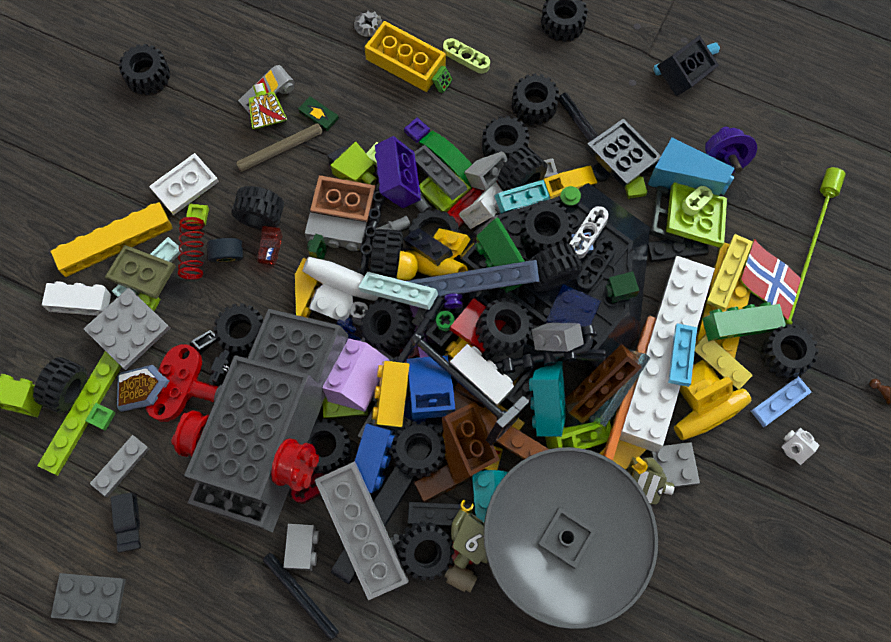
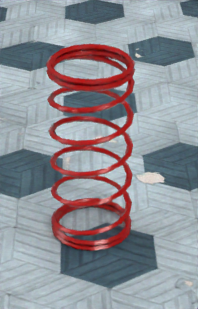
[178,217,205,279]

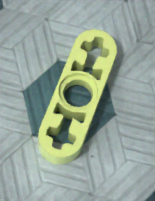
[443,38,490,74]

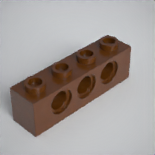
[565,344,642,423]

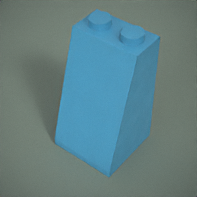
[648,138,735,196]

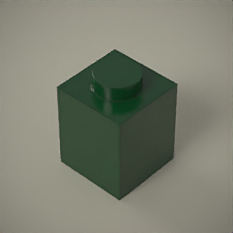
[605,271,639,303]

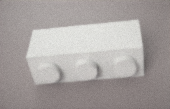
[42,281,111,316]
[450,344,514,406]

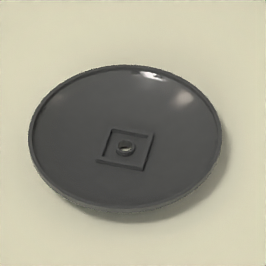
[484,448,658,629]

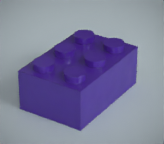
[375,136,421,208]

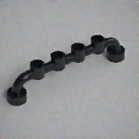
[356,183,386,276]
[481,325,597,374]

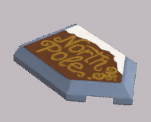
[117,365,170,412]

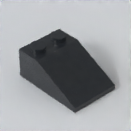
[657,35,719,96]

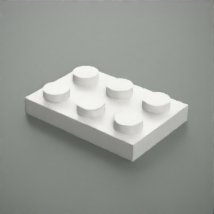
[149,153,219,215]

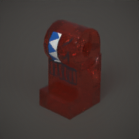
[258,226,283,265]

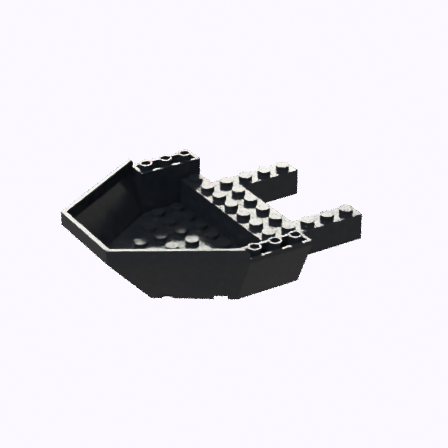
[426,183,650,415]

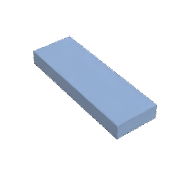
[751,376,811,427]

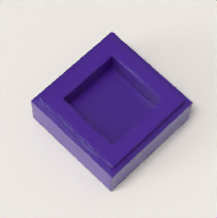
[404,118,430,143]

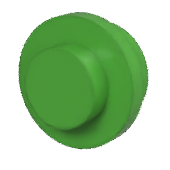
[560,186,581,206]

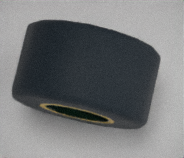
[207,238,243,263]

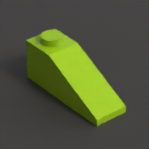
[545,420,611,449]

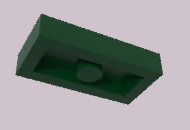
[307,233,327,260]

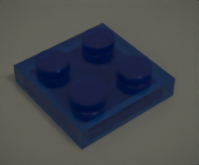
[546,285,601,327]

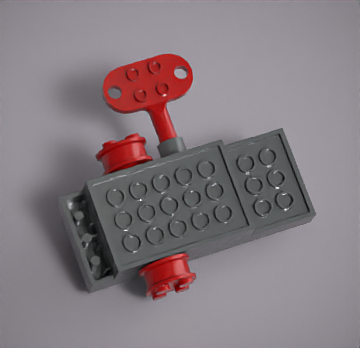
[146,309,349,533]

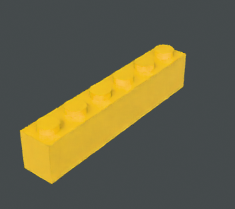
[51,202,173,277]

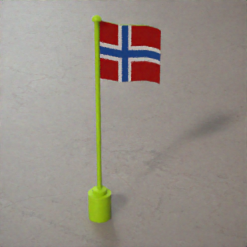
[740,167,845,325]

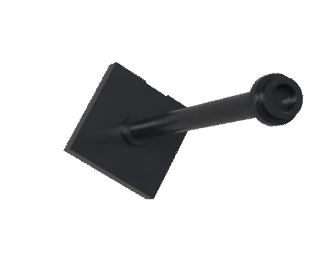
[410,333,529,446]

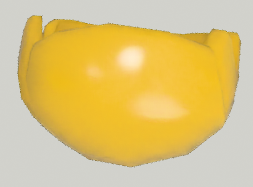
[397,251,418,281]

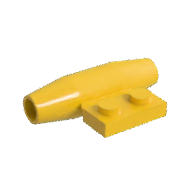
[405,228,471,277]
[674,376,751,440]

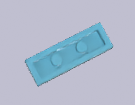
[668,323,697,387]

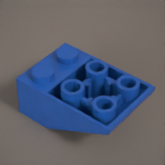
[407,356,455,419]

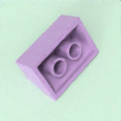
[322,338,390,411]

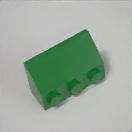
[475,217,525,293]

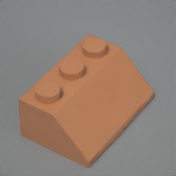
[310,175,376,222]

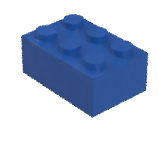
[355,423,397,493]

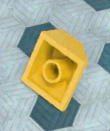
[679,359,720,411]

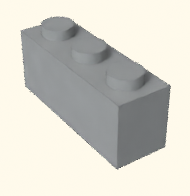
[305,213,367,251]

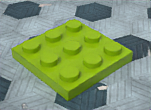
[666,182,727,248]

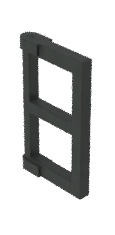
[650,186,685,243]

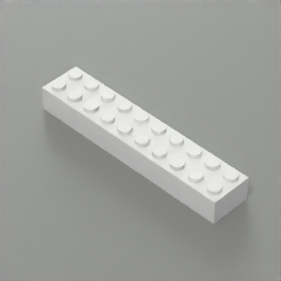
[619,256,715,453]

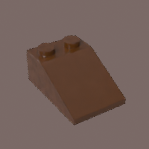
[442,401,500,480]

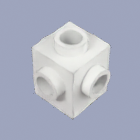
[782,428,819,465]

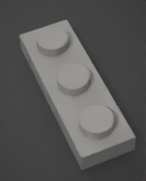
[90,435,150,497]

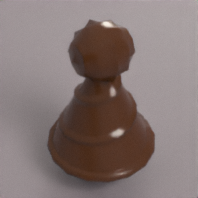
[869,378,891,405]

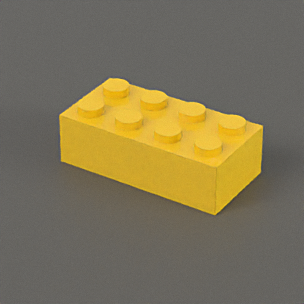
[364,21,446,92]

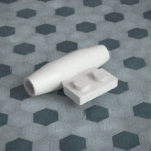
[303,257,379,323]

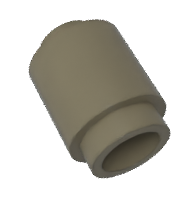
[444,564,478,592]

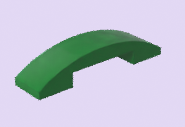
[419,131,473,190]

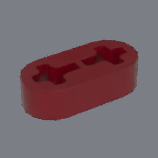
[291,473,325,504]

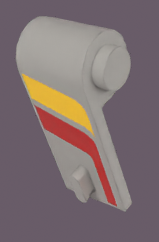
[238,65,295,114]

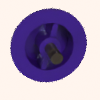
[705,127,757,173]

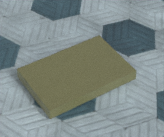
[105,245,176,299]

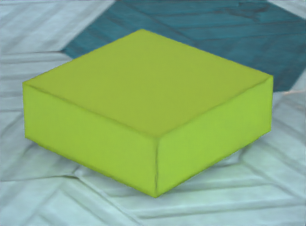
[625,176,647,199]
[186,204,209,226]

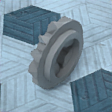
[354,11,382,37]

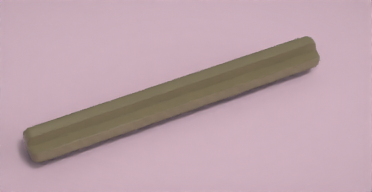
[236,124,322,172]

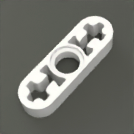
[570,206,609,259]

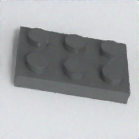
[51,573,126,624]

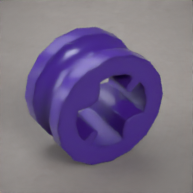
[444,294,463,309]

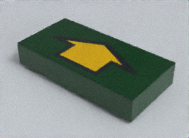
[298,96,339,131]

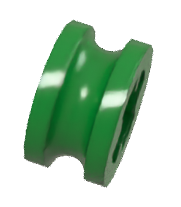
[436,311,455,331]

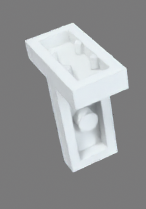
[459,182,503,229]

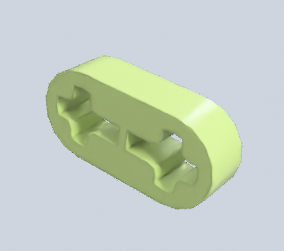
[682,186,713,215]

